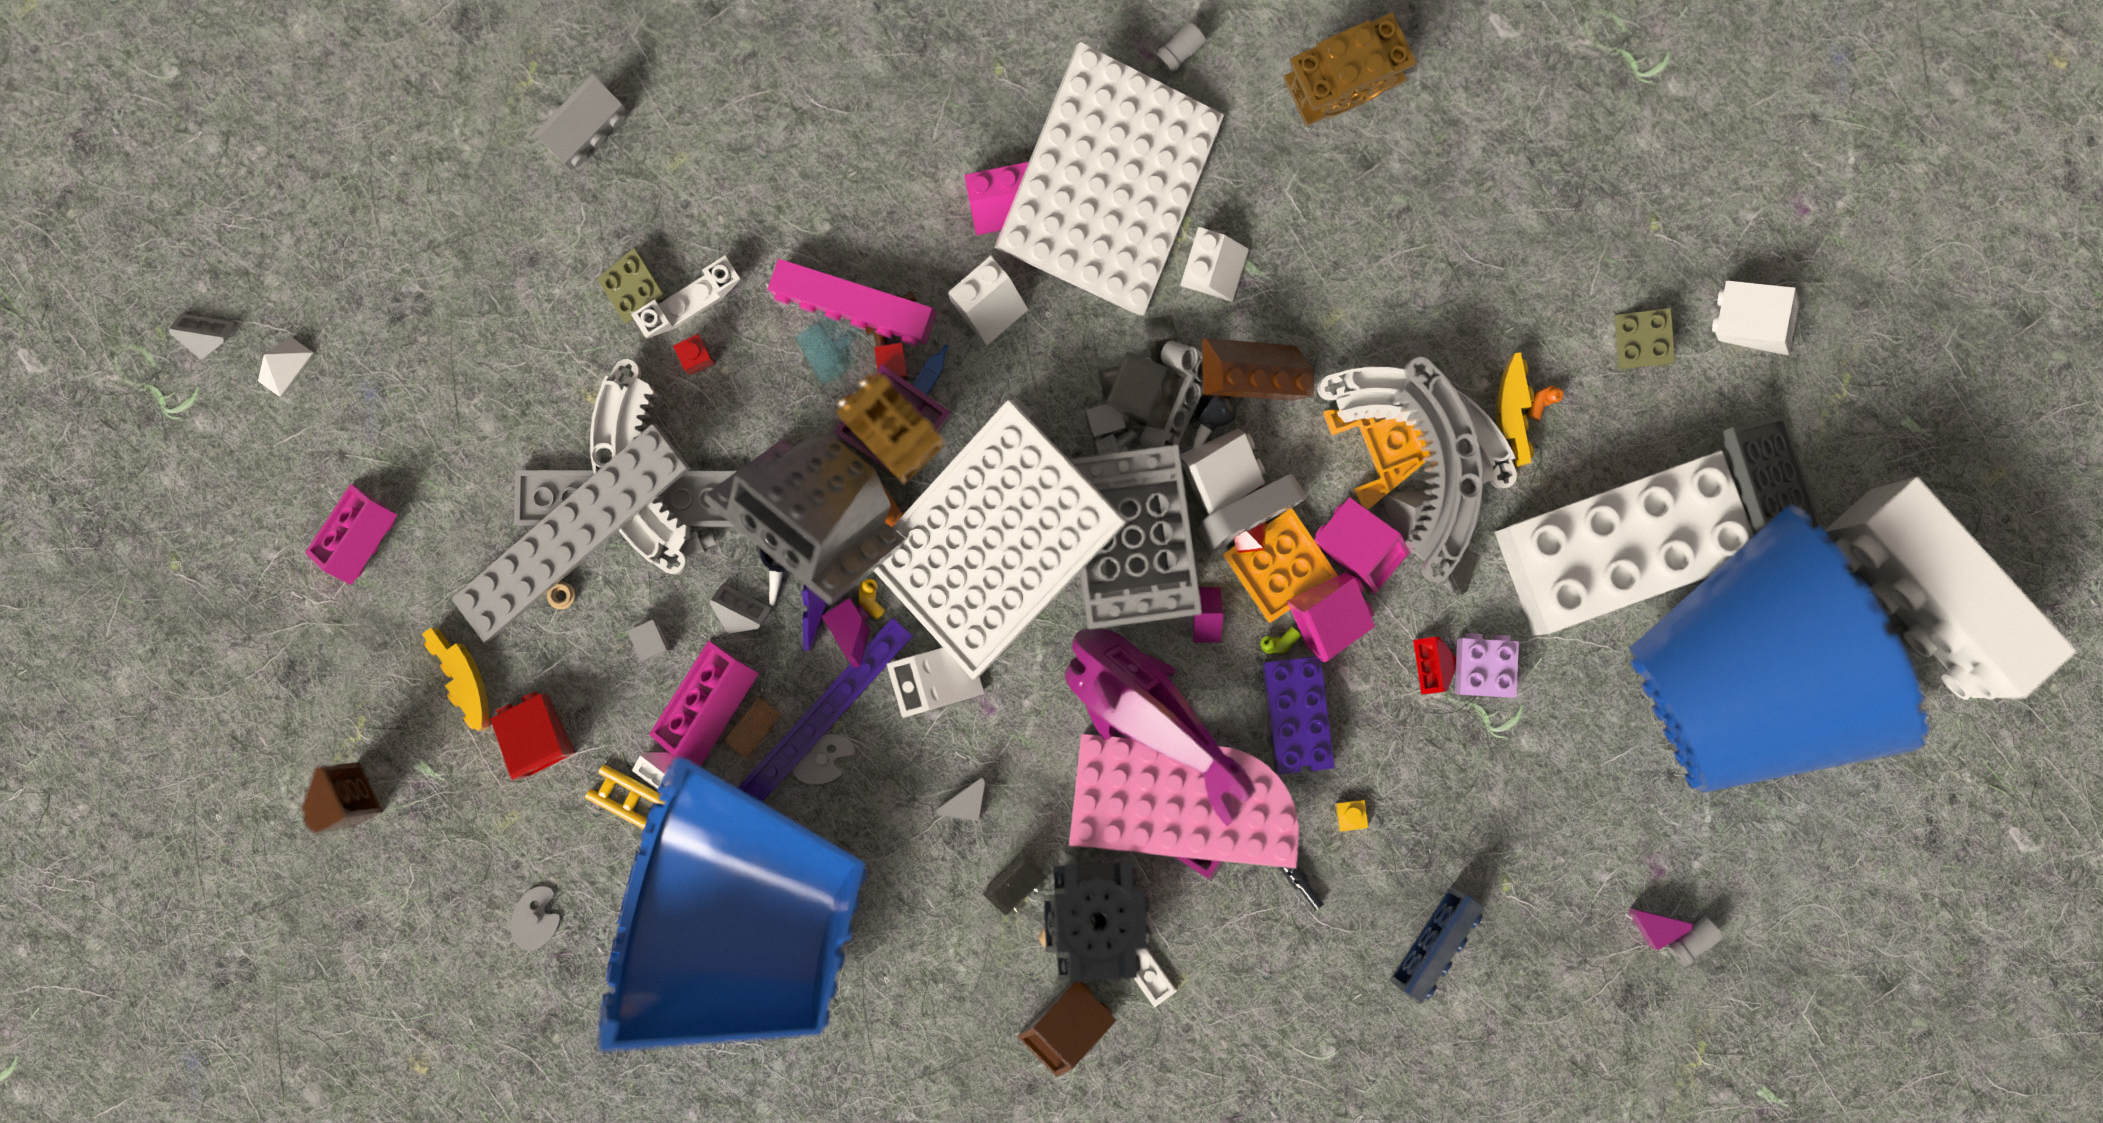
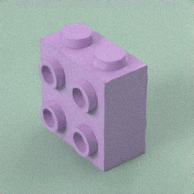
[1455,633,1519,698]

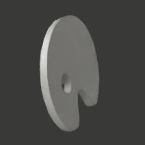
[792,734,855,785]
[511,886,561,951]

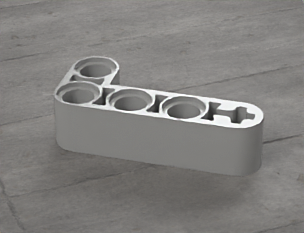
[1141,341,1203,449]
[1196,473,1307,554]

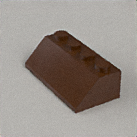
[1202,338,1314,401]
[301,762,383,834]

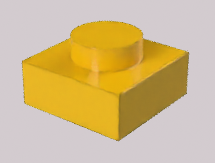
[1336,800,1368,831]

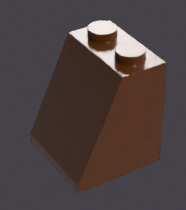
[1017,982,1117,1077]

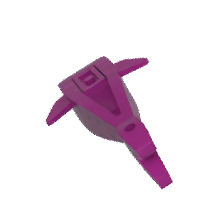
[1064,628,1256,827]

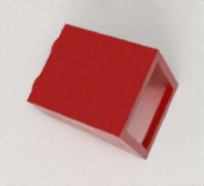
[490,691,576,780]

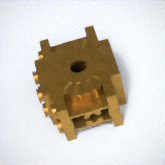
[1283,12,1417,127]
[836,372,945,484]

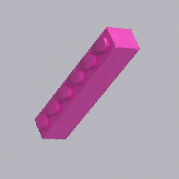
[767,259,937,346]

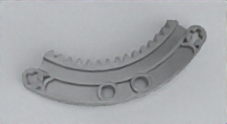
[1393,357,1483,582]

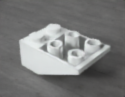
[887,648,984,718]

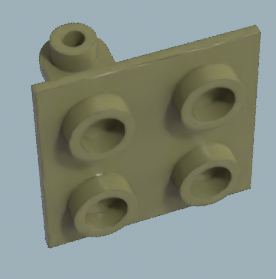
[597,248,666,325]
[1615,308,1675,370]

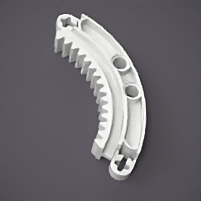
[590,359,691,575]
[1317,367,1517,488]

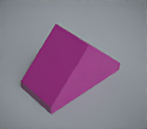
[1193,587,1223,643]
[1629,908,1693,950]

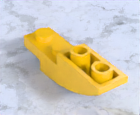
[1496,352,1534,468]
[422,627,489,731]

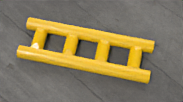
[585,764,661,829]

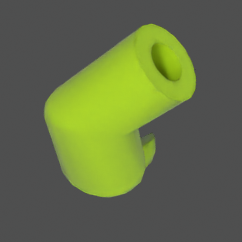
[1260,627,1302,654]

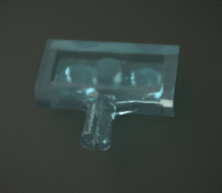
[795,324,852,386]

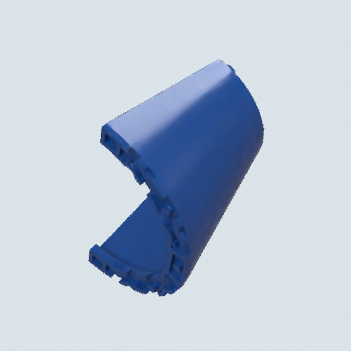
[1629,504,1929,793]
[597,757,867,1051]

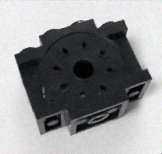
[1043,862,1151,982]

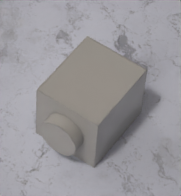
[1086,401,1129,440]
[627,617,672,662]

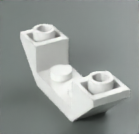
[631,256,741,338]

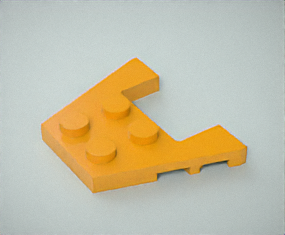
[1323,410,1429,510]

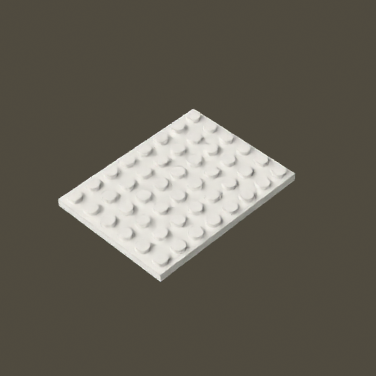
[994,42,1224,316]
[874,400,1127,680]

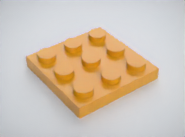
[1222,508,1338,623]

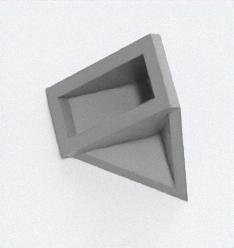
[1382,491,1431,541]

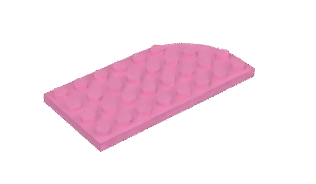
[1069,734,1298,868]

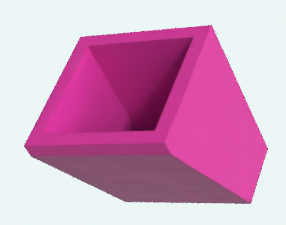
[1314,497,1410,595]
[1287,572,1375,662]

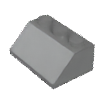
[534,74,628,170]

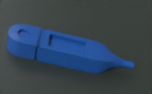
[913,344,949,396]

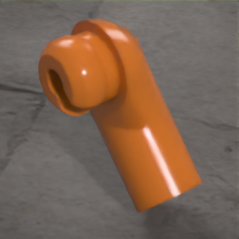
[1527,386,1564,420]

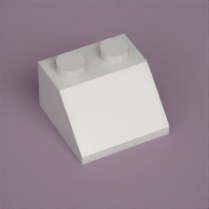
[1180,227,1249,302]

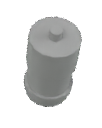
[1155,22,1206,73]
[1668,916,1723,967]

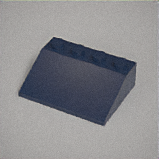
[1389,887,1484,1003]

